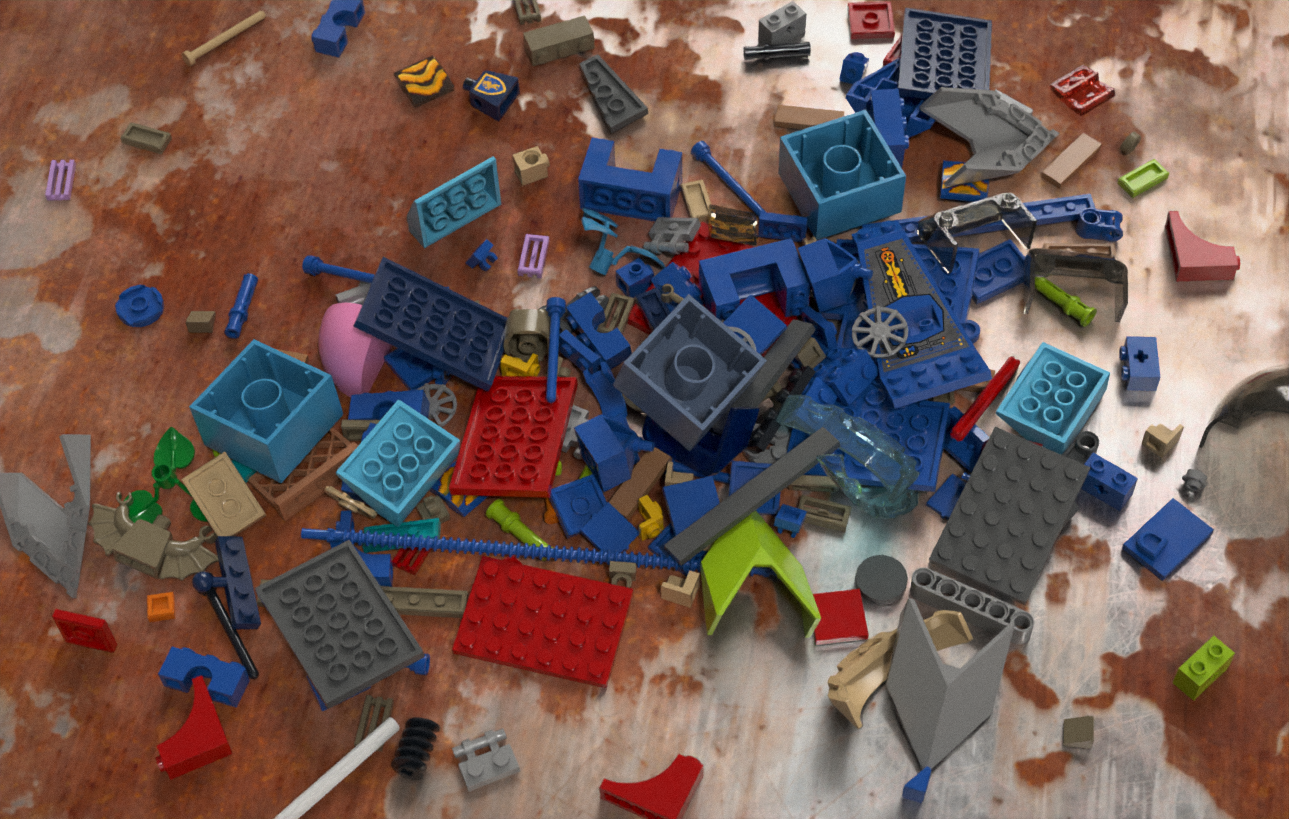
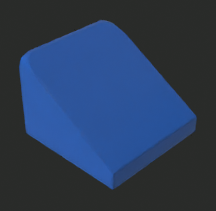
[902,766,932,803]

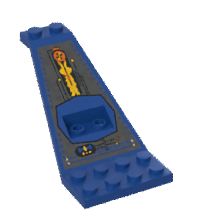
[851,221,992,408]

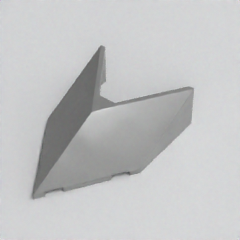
[919,87,1060,187]
[0,434,91,598]
[886,598,1014,771]

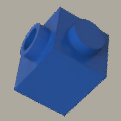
[616,258,654,298]

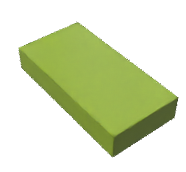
[1117,159,1169,198]

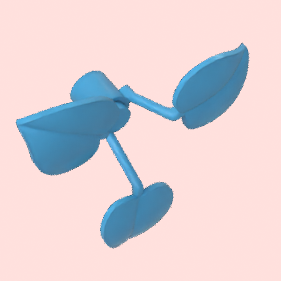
[581,208,666,275]

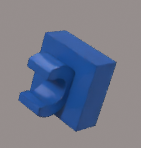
[465,239,498,271]
[774,504,807,538]

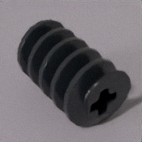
[391,717,440,781]

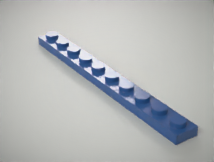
[861,194,1096,243]

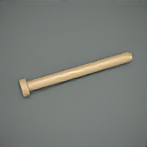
[182,11,266,67]

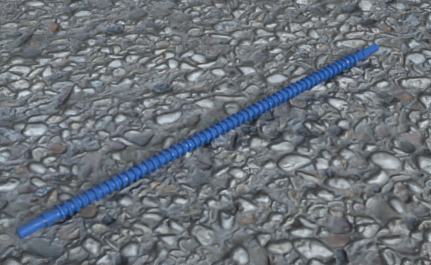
[301,528,777,577]

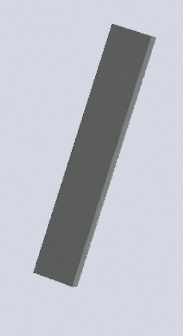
[712,319,815,438]

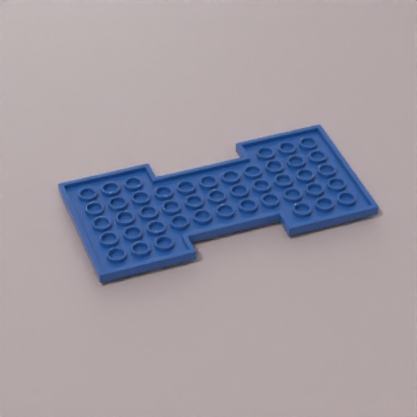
[787,239,980,492]

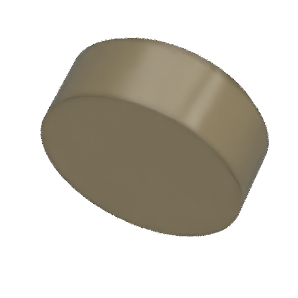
[1120,131,1141,155]

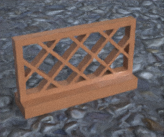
[248,427,358,521]

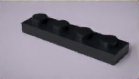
[746,366,816,454]

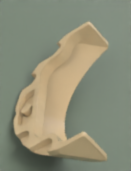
[827,610,973,730]

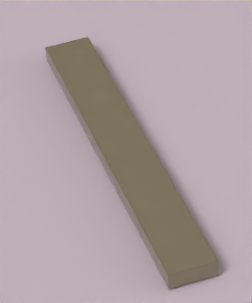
[257,579,468,618]

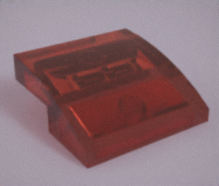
[1050,65,1115,116]

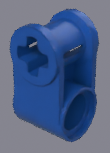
[1076,208,1123,242]

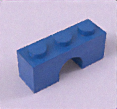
[311,0,365,58]
[566,292,632,370]
[348,389,430,420]
[158,647,250,708]

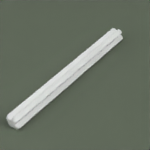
[274,717,400,819]

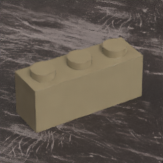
[523,15,595,66]

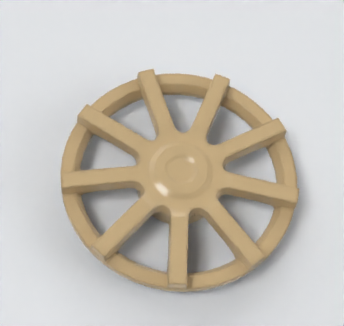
[324,486,377,519]

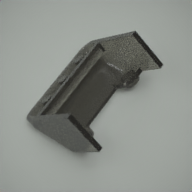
[917,193,1037,274]
[1023,248,1128,322]

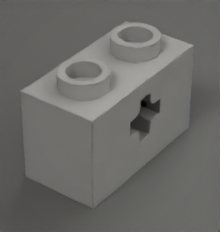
[758,1,807,45]

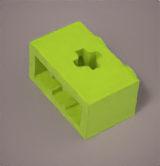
[1173,636,1235,701]

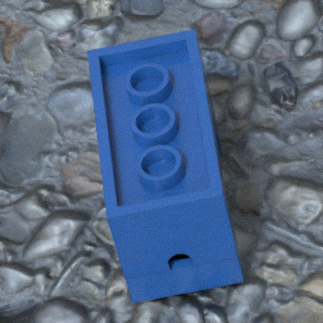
[578,137,683,222]
[699,238,810,321]

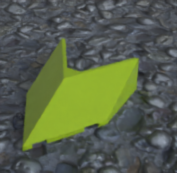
[700,510,821,638]

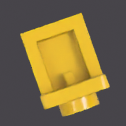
[638,495,664,541]

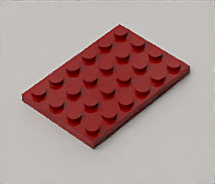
[449,376,578,498]
[452,556,634,689]

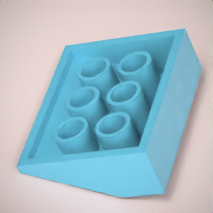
[406,156,501,248]
[996,342,1110,455]
[336,399,460,527]

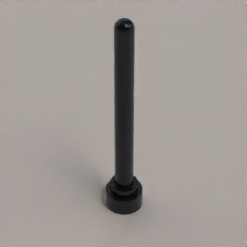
[198,572,259,679]

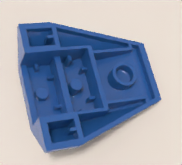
[846,58,936,137]

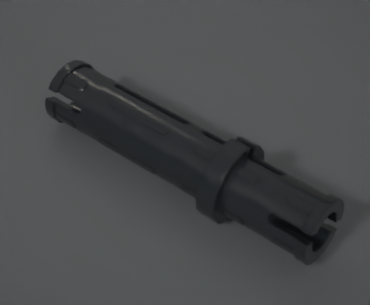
[743,42,811,61]

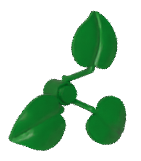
[124,427,208,524]

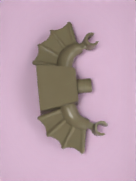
[88,492,219,581]

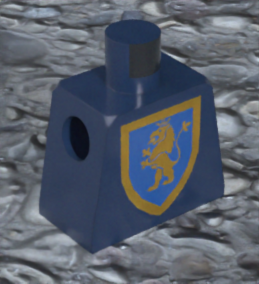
[463,70,520,121]

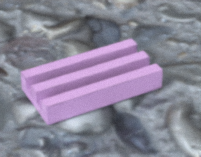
[45,160,76,200]
[518,234,549,278]

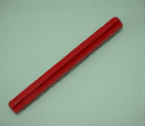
[950,356,1020,441]

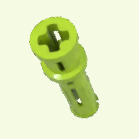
[1028,272,1097,327]
[486,499,553,561]

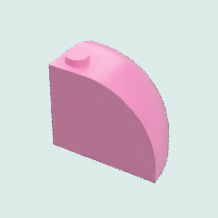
[318,303,392,397]

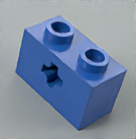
[1119,336,1161,391]
[1081,452,1138,511]

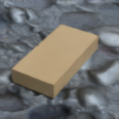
[681,180,715,222]

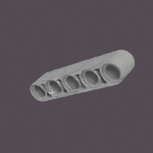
[910,567,1034,644]

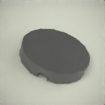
[855,555,908,605]

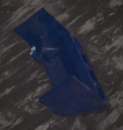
[642,407,760,476]

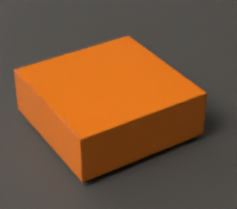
[147,592,176,623]

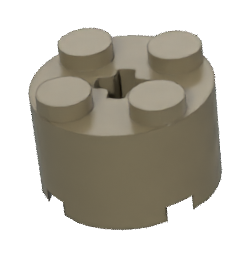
[504,309,550,363]

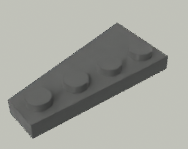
[579,54,648,133]

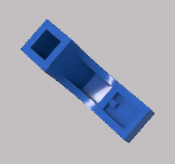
[330,511,394,587]

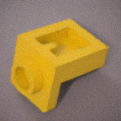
[500,353,541,377]

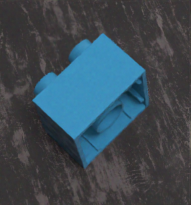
[778,110,906,240]
[189,339,344,483]

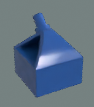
[798,238,873,313]
[574,414,655,492]

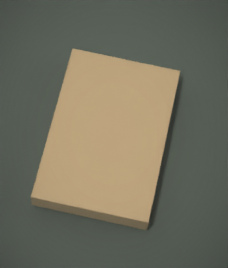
[181,452,267,536]

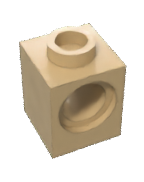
[512,146,550,186]

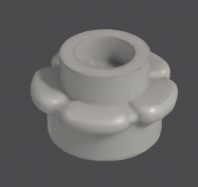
[1182,469,1207,491]

